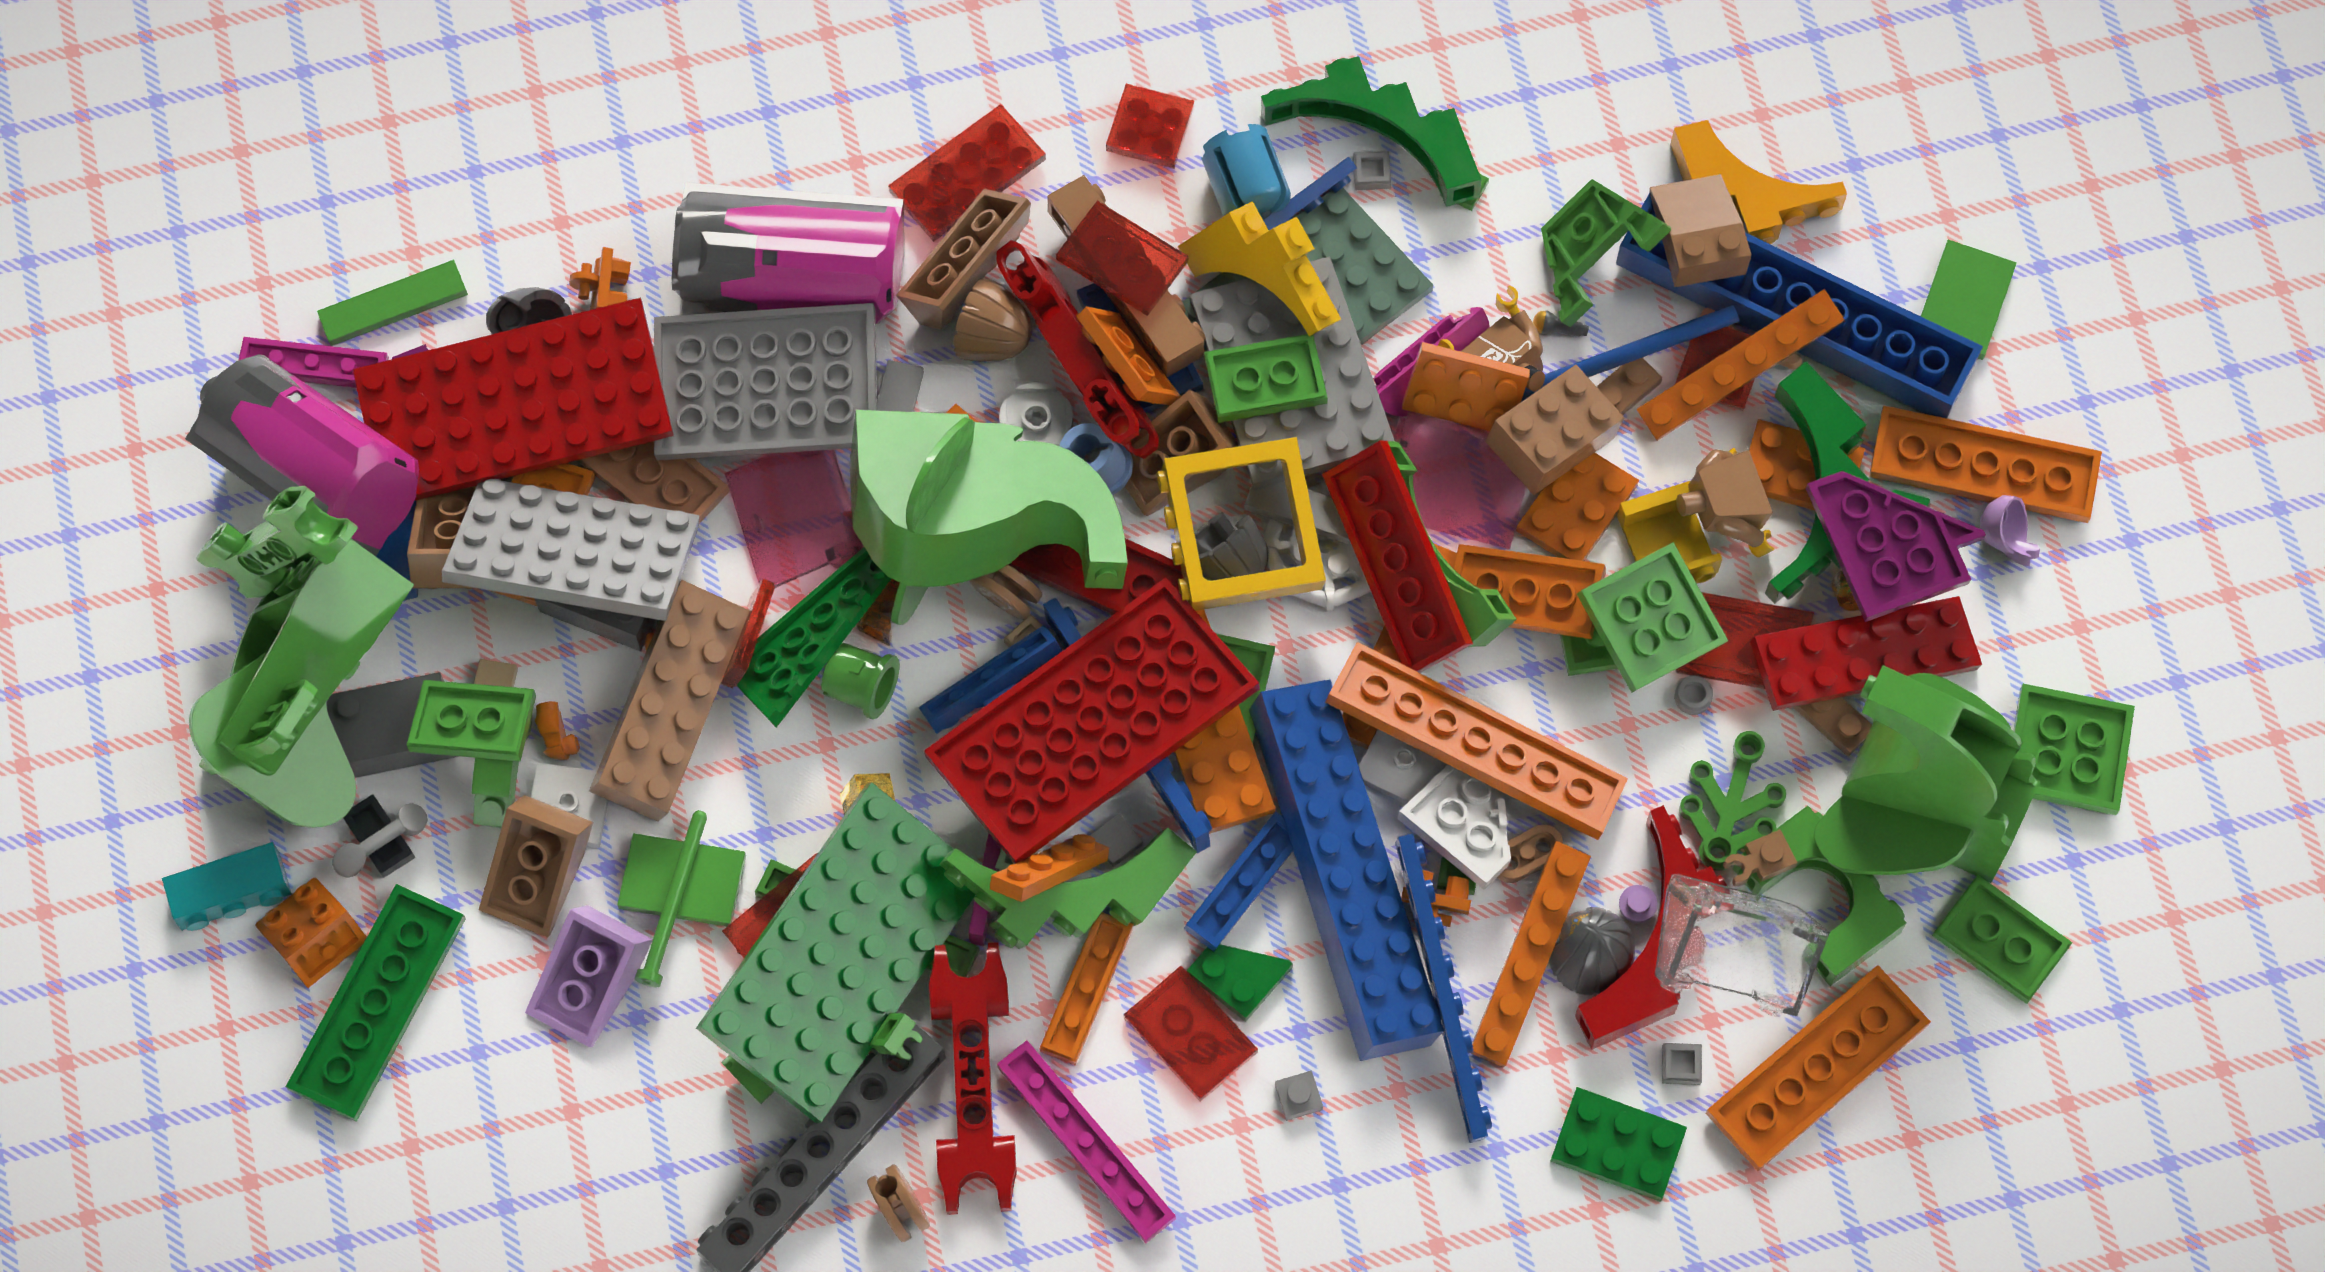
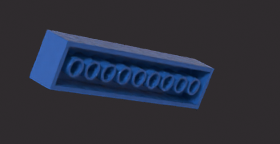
[1616,192,1983,418]
[1249,679,1444,1061]

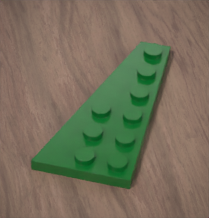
[725,547,892,728]

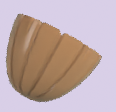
[953,277,1032,362]

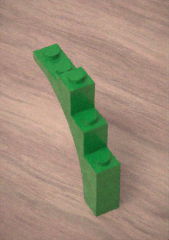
[1261,56,1482,207]
[1765,361,1870,604]

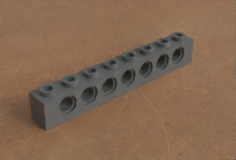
[696,1024,946,1272]

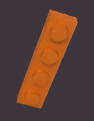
[989,834,1110,902]

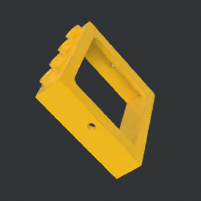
[1157,437,1326,611]

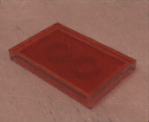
[1056,200,1189,316]
[1123,966,1258,1102]

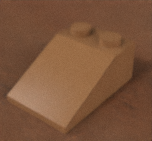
[1649,174,1751,287]
[1125,390,1239,516]
[407,485,477,589]
[478,795,594,938]

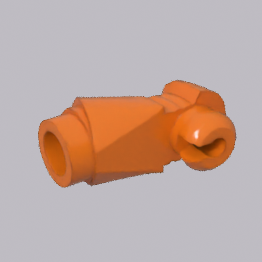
[534,701,580,760]

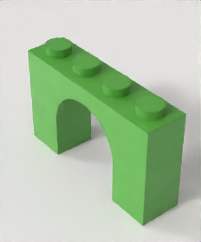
[1733,806,1907,987]

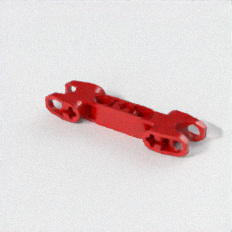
[996,240,1159,459]
[929,942,1017,1215]

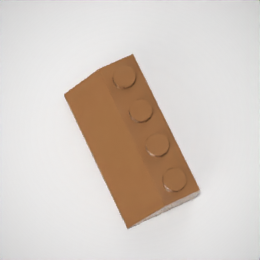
[896,189,1031,330]

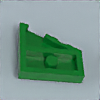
[1187,944,1293,1022]

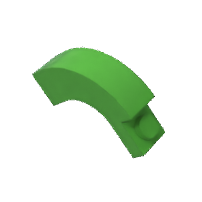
[471,717,532,828]

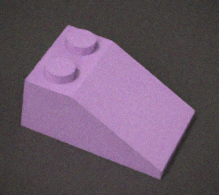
[525,905,653,1047]

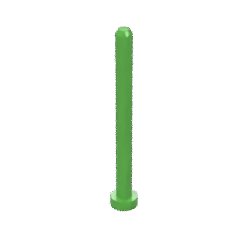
[634,810,707,988]

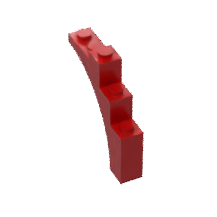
[1575,805,1730,1050]

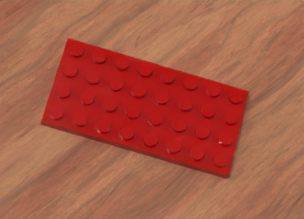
[353,297,674,501]
[923,577,1260,864]

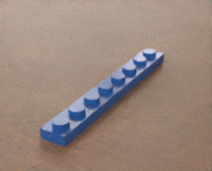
[1043,597,1212,854]
[1395,833,1492,1143]

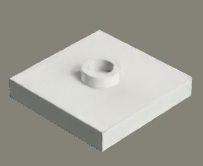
[1359,729,1446,804]
[531,763,609,848]

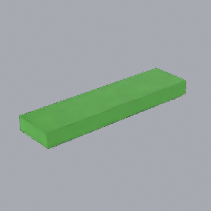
[317,259,468,346]

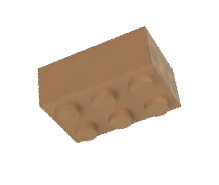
[1485,365,1625,495]

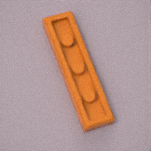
[1039,912,1134,1066]

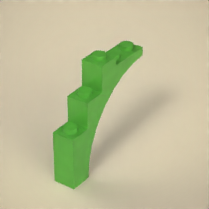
[939,827,1197,949]

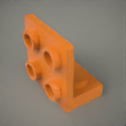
[255,877,367,988]

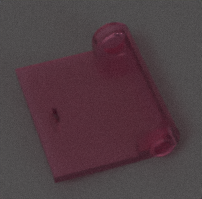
[1394,411,1526,550]
[724,449,864,593]

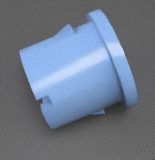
[1060,423,1133,495]

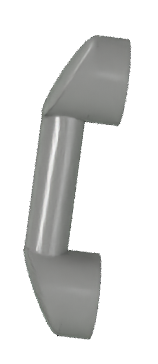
[332,803,428,878]

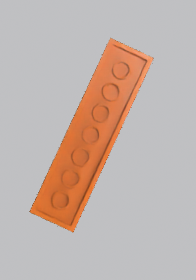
[1325,642,1628,840]

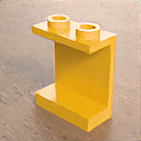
[1617,481,1723,583]

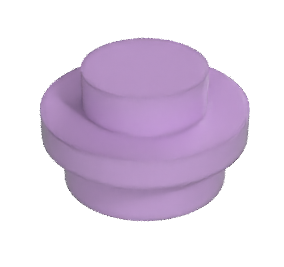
[1619,885,1658,923]

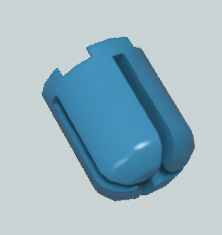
[1201,124,1291,219]

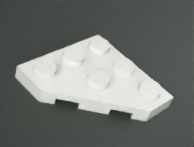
[1397,765,1511,890]

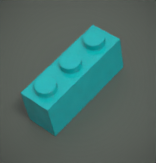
[161,841,292,931]

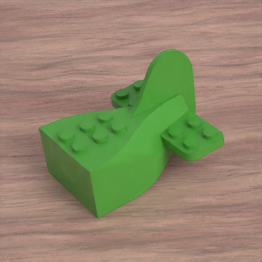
[189,539,414,828]

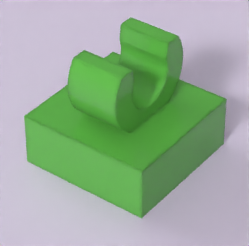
[869,1013,923,1060]

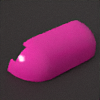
[1373,307,1490,417]

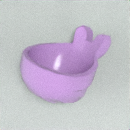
[1980,495,2040,566]

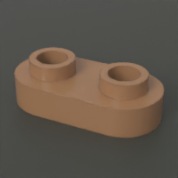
[1497,824,1563,883]

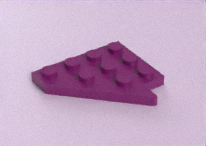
[1806,471,1986,622]

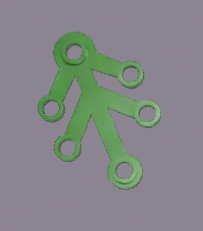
[1679,731,1787,871]

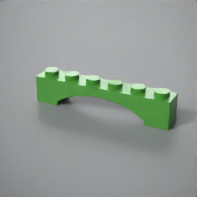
[1388,441,1517,647]

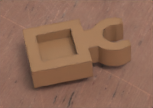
[1723,829,1798,886]

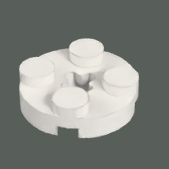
[999,382,1073,446]

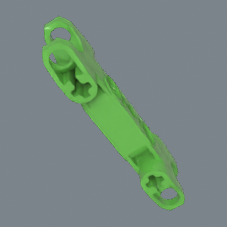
[196,486,358,598]

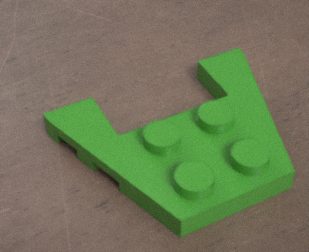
[1541,179,1672,327]

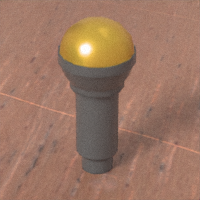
[1533,310,1589,337]

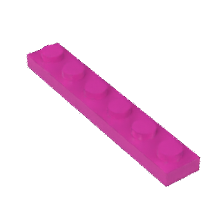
[997,1040,1176,1244]

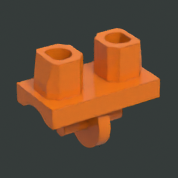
[569,247,631,310]
[1401,870,1472,927]

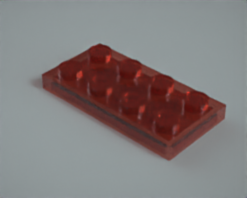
[888,104,1046,242]

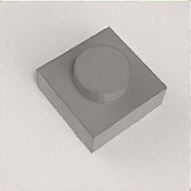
[1274,1070,1324,1121]

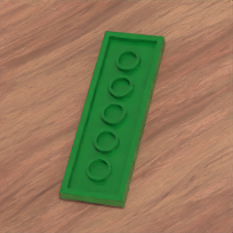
[285,884,466,1122]

